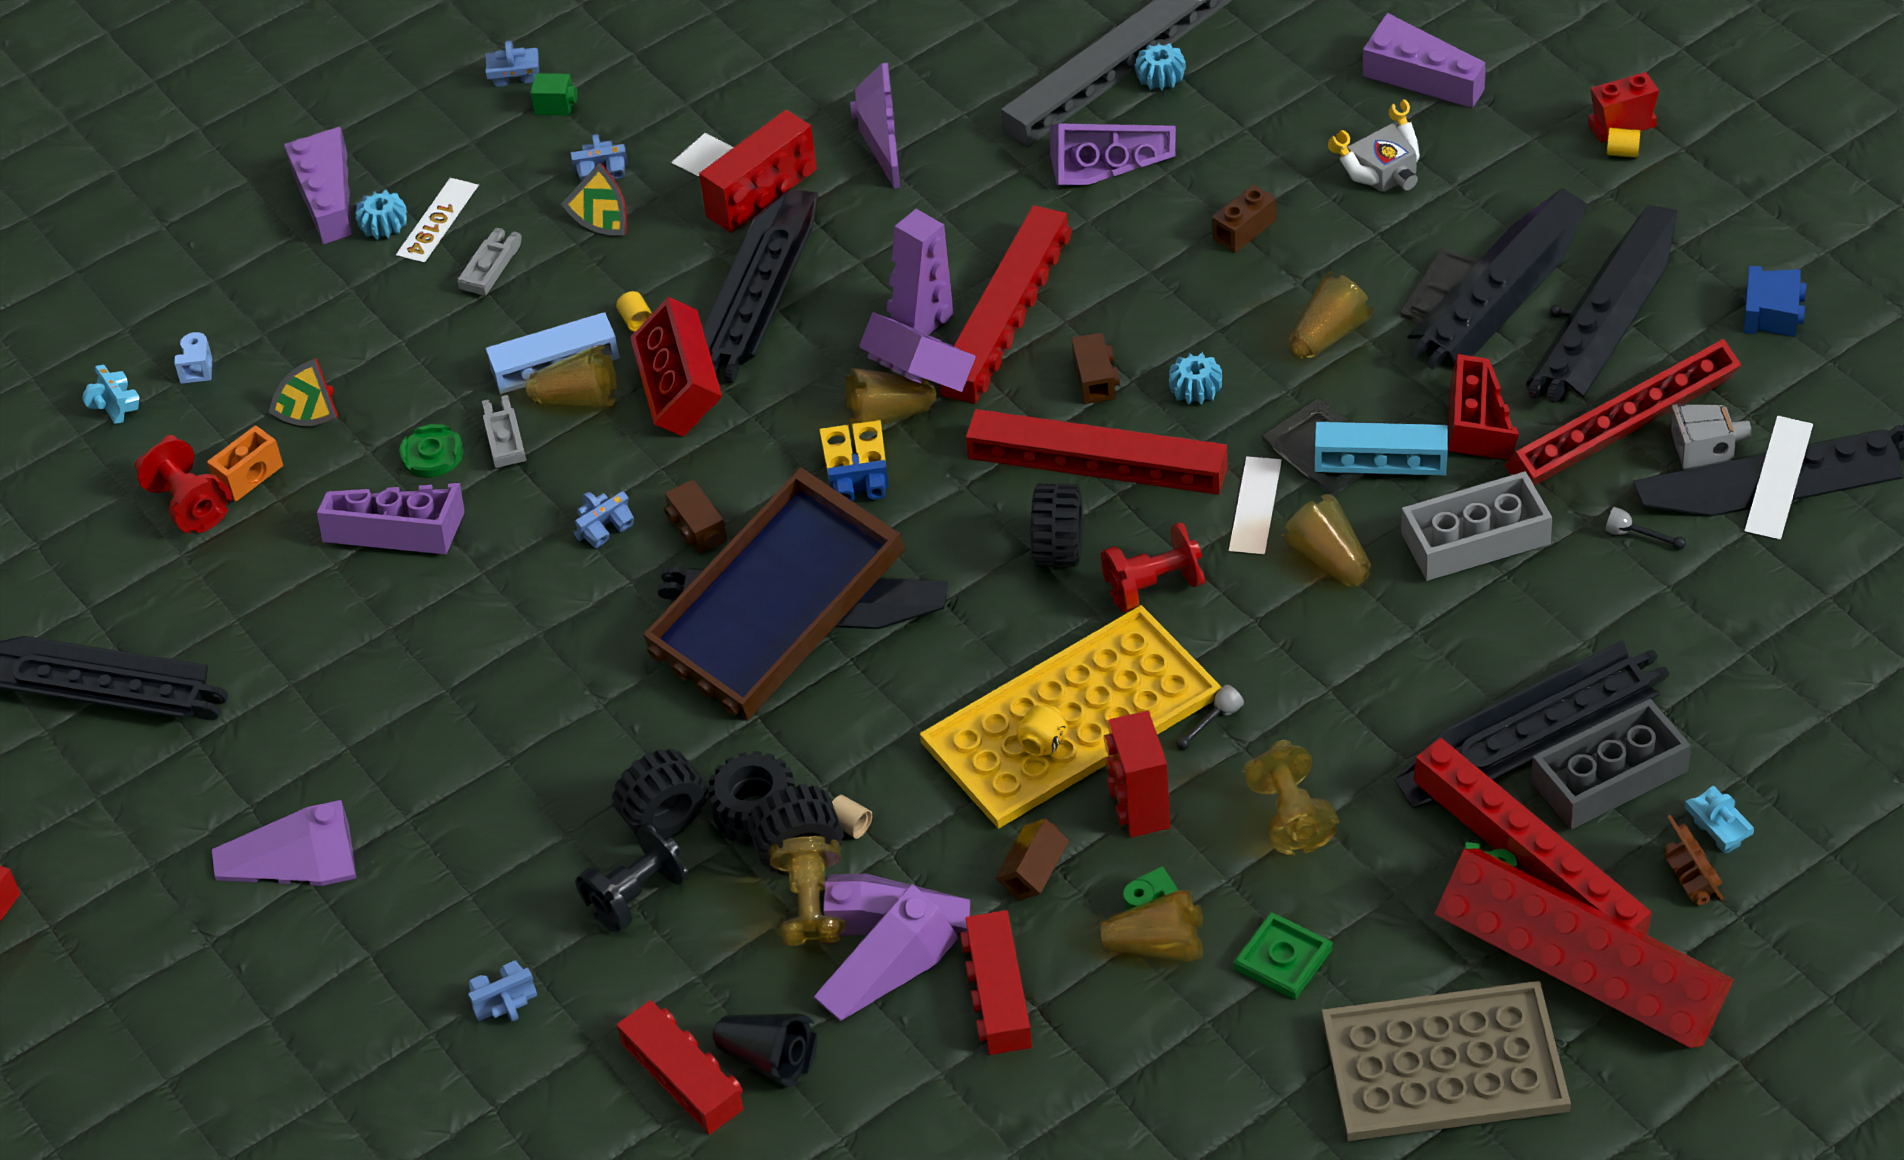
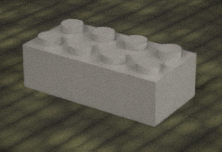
[1401,471,1552,581]

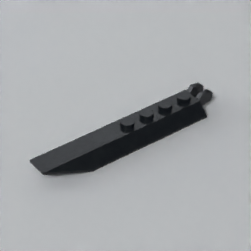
[1407,188,1588,370]
[703,189,818,383]
[1526,204,1677,403]
[1633,425,1904,517]
[657,566,948,629]
[0,636,228,720]
[1394,640,1670,808]

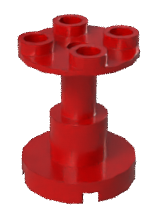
[134,435,232,534]
[1100,522,1205,613]

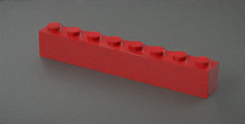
[940,205,1071,404]
[1504,339,1741,486]
[966,409,1228,495]
[1413,738,1652,934]

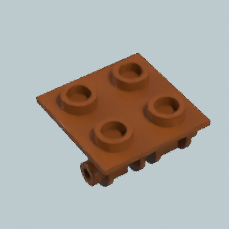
[1665,815,1724,905]

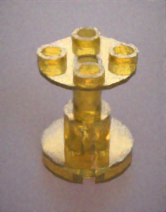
[1243,740,1339,855]
[769,836,847,946]

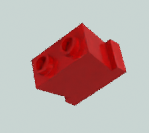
[1588,72,1659,143]

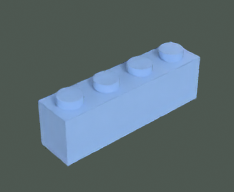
[486,312,619,394]

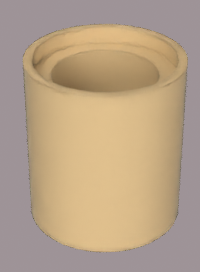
[832,795,872,838]

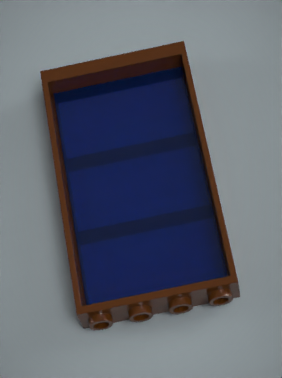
[643,467,905,720]

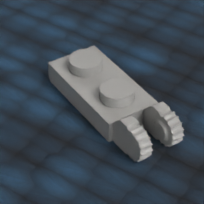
[457,228,522,296]
[482,395,526,468]

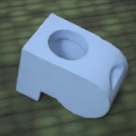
[174,332,212,384]

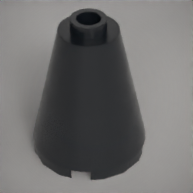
[713,1013,818,1087]

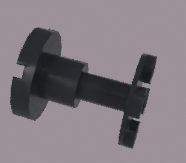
[575,822,690,933]

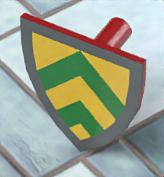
[561,163,627,235]
[269,358,338,426]

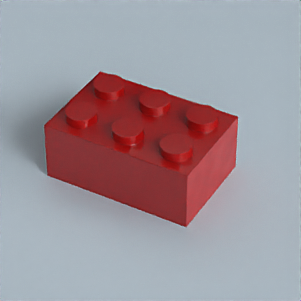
[1103,710,1171,838]

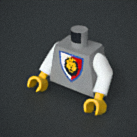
[1328,100,1420,192]

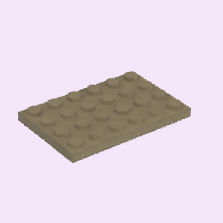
[1322,981,1571,1141]

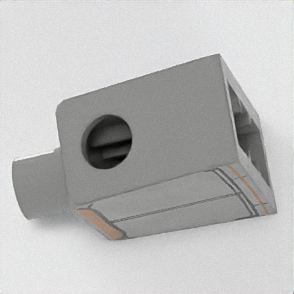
[1670,404,1751,469]

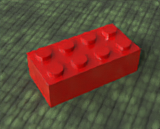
[699,110,817,233]
[630,297,722,437]

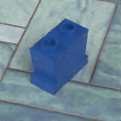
[1744,266,1806,337]

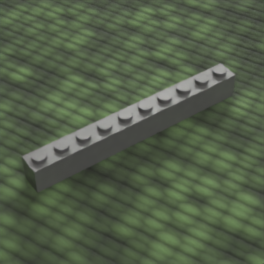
[1001,0,1232,147]

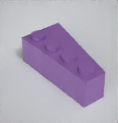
[1363,13,1486,108]
[284,126,352,244]
[887,209,954,335]
[859,312,976,392]
[317,483,465,554]

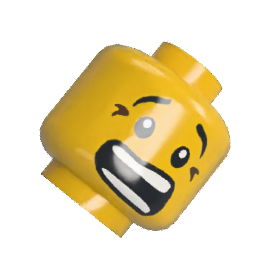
[1016,705,1068,757]

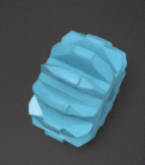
[1135,42,1186,91]
[356,190,407,240]
[1169,352,1222,405]

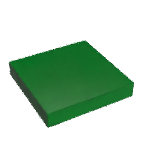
[1233,912,1333,1000]

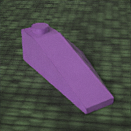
[850,63,900,188]
[1050,124,1176,185]
[212,800,356,886]
[824,873,970,936]
[813,884,959,1021]

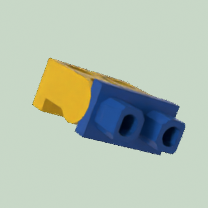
[820,420,889,501]

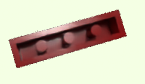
[960,910,1032,1055]
[616,1000,744,1135]

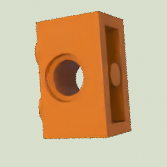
[207,425,284,502]

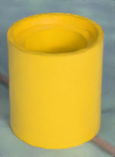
[1607,128,1640,158]
[616,291,652,332]

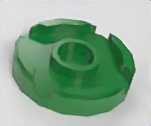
[399,424,464,478]

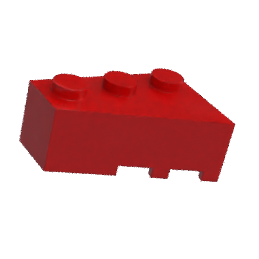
[1447,354,1519,460]

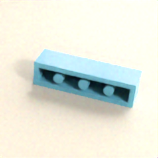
[1315,422,1448,475]

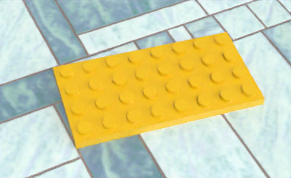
[919,605,1222,829]

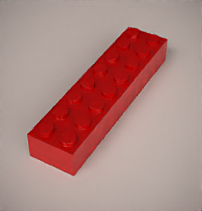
[1435,849,1734,1048]

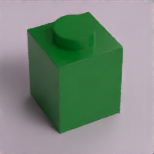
[531,73,577,115]

